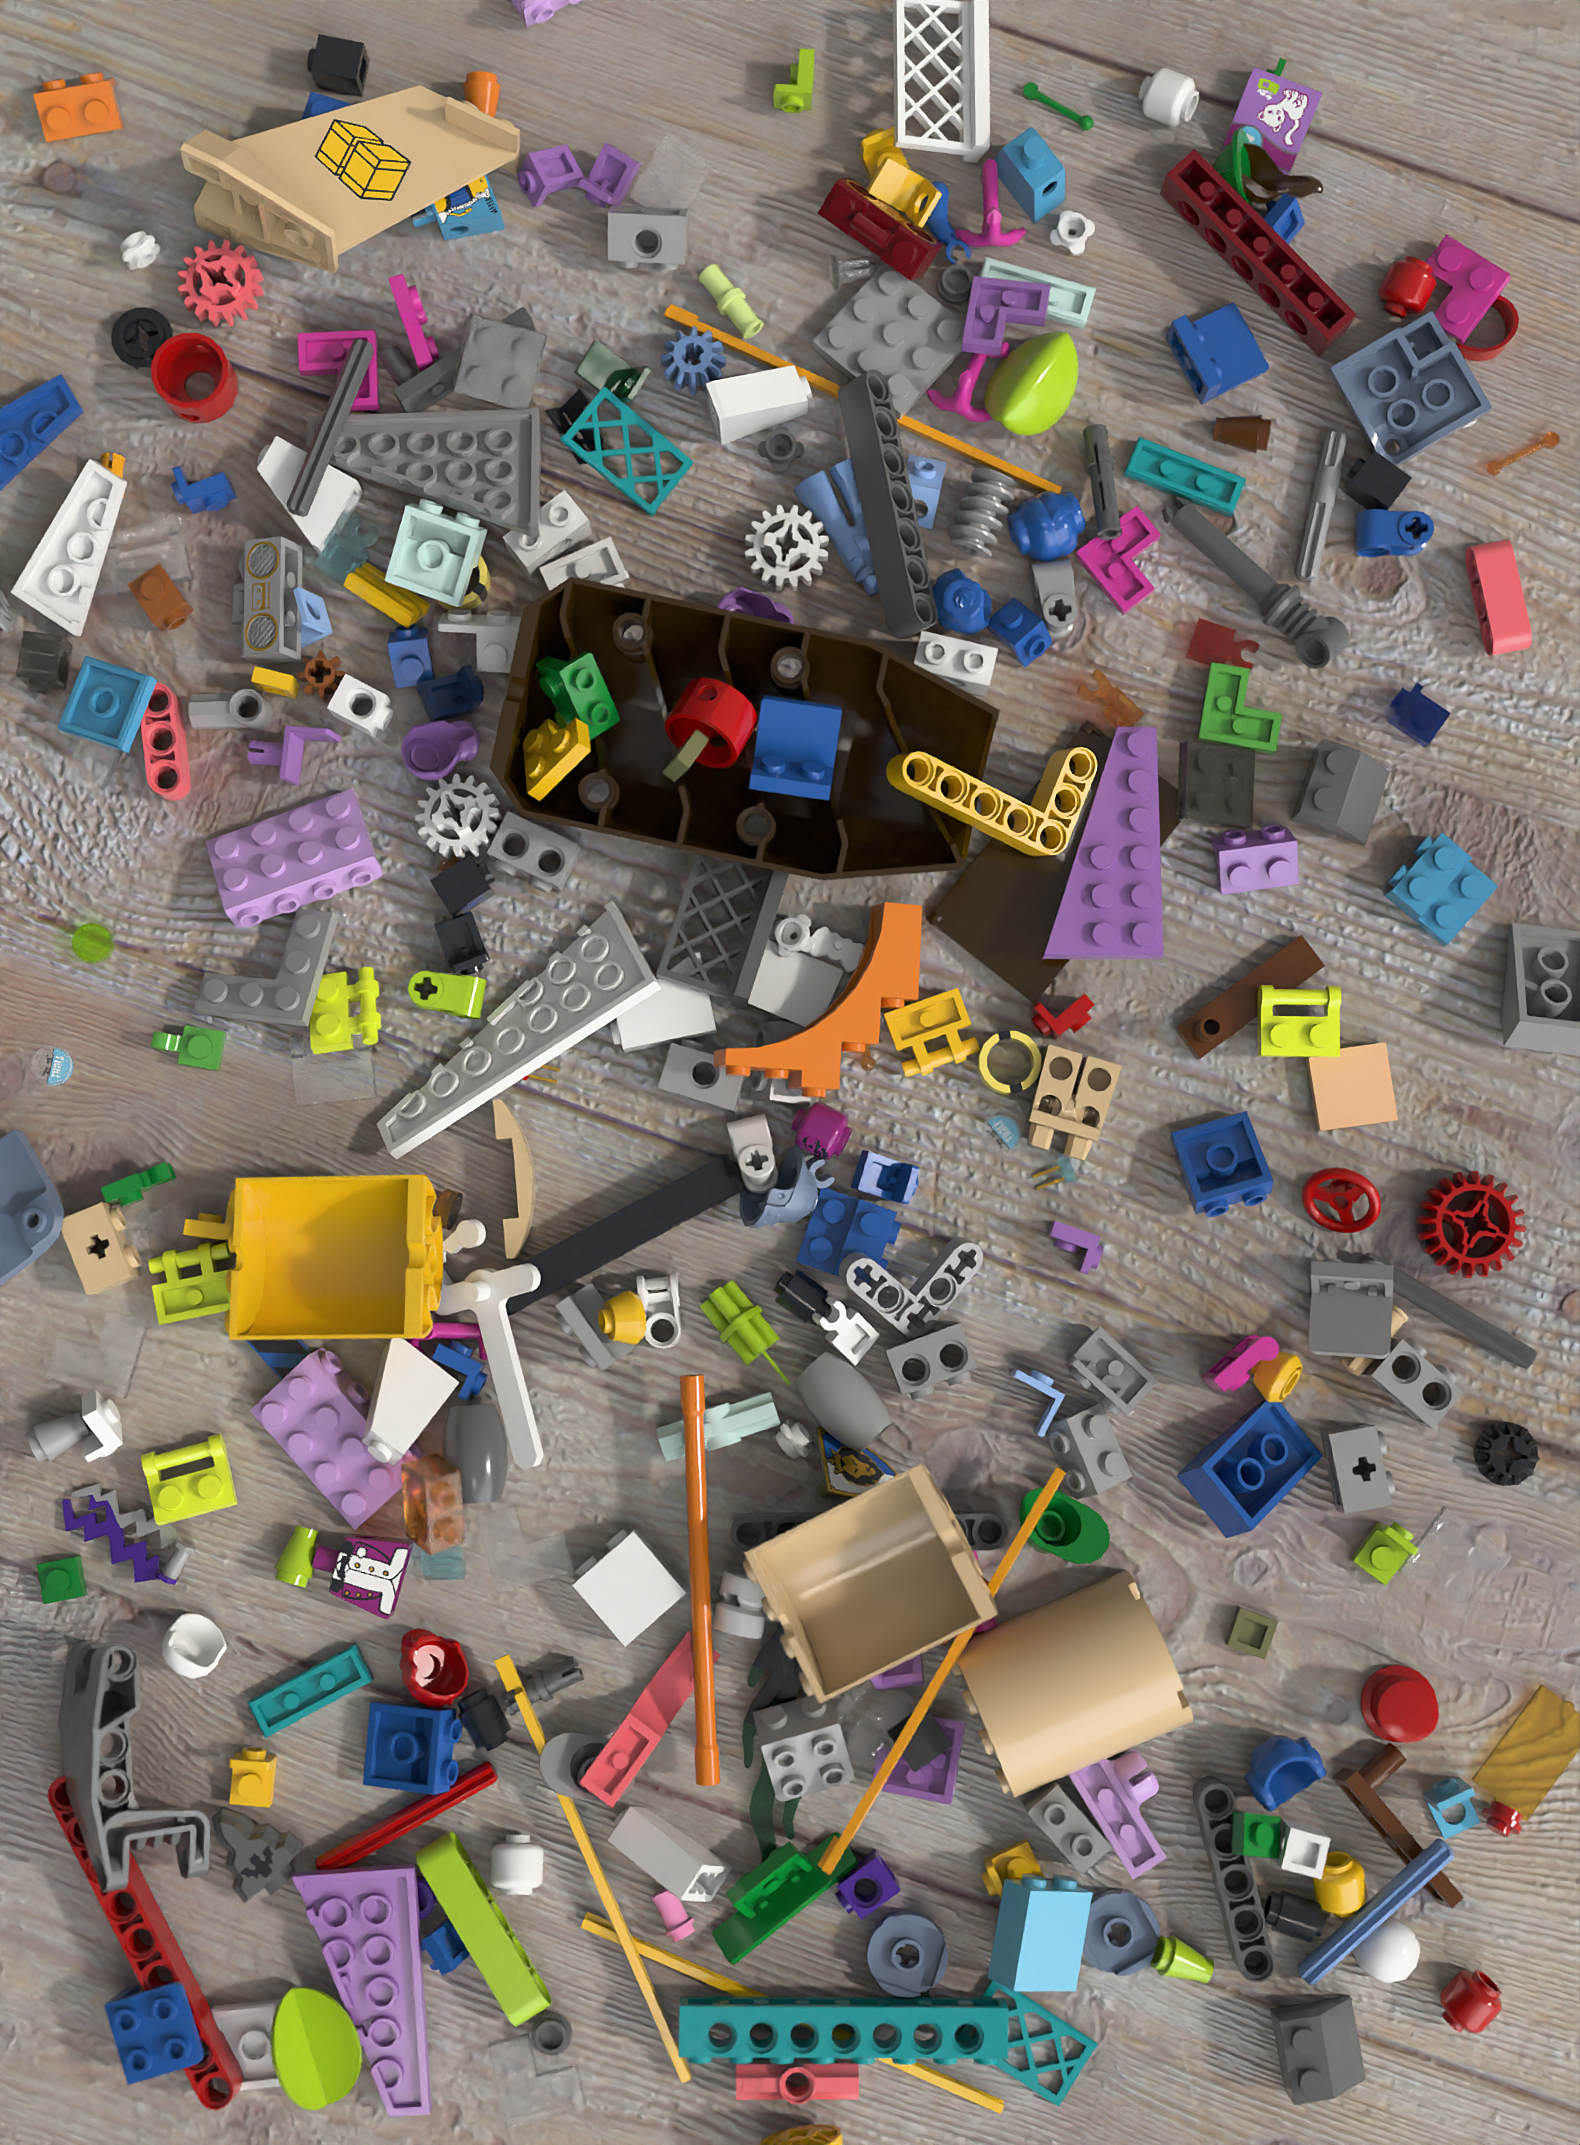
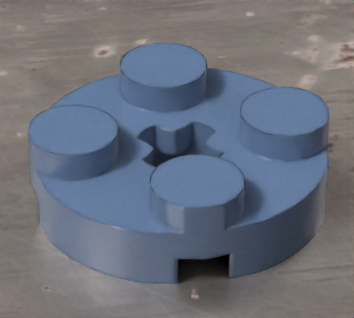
[1083,1889,1160,1976]
[867,1911,948,1998]

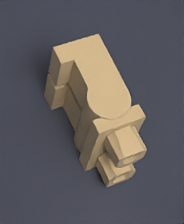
[1026,1044,1122,1161]

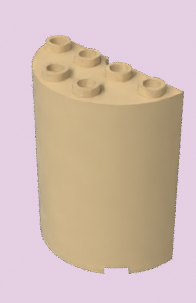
[743,1464,998,1704]
[950,1570,1193,1798]

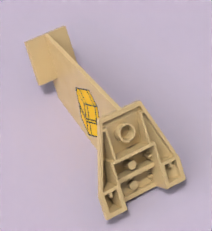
[180,85,520,274]

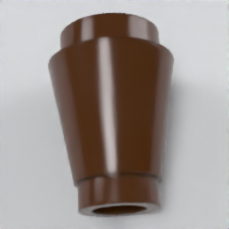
[1213,414,1272,454]

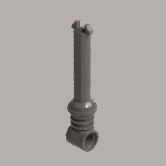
[1162,497,1349,669]

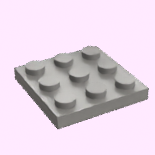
[812,263,965,420]

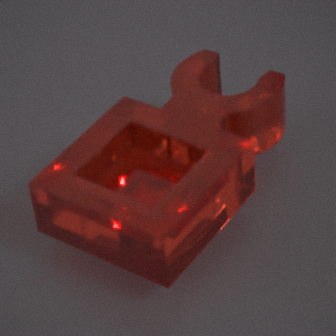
[1185,618,1260,671]

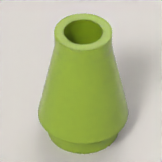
[274,1525,319,1588]
[1150,1935,1214,1984]

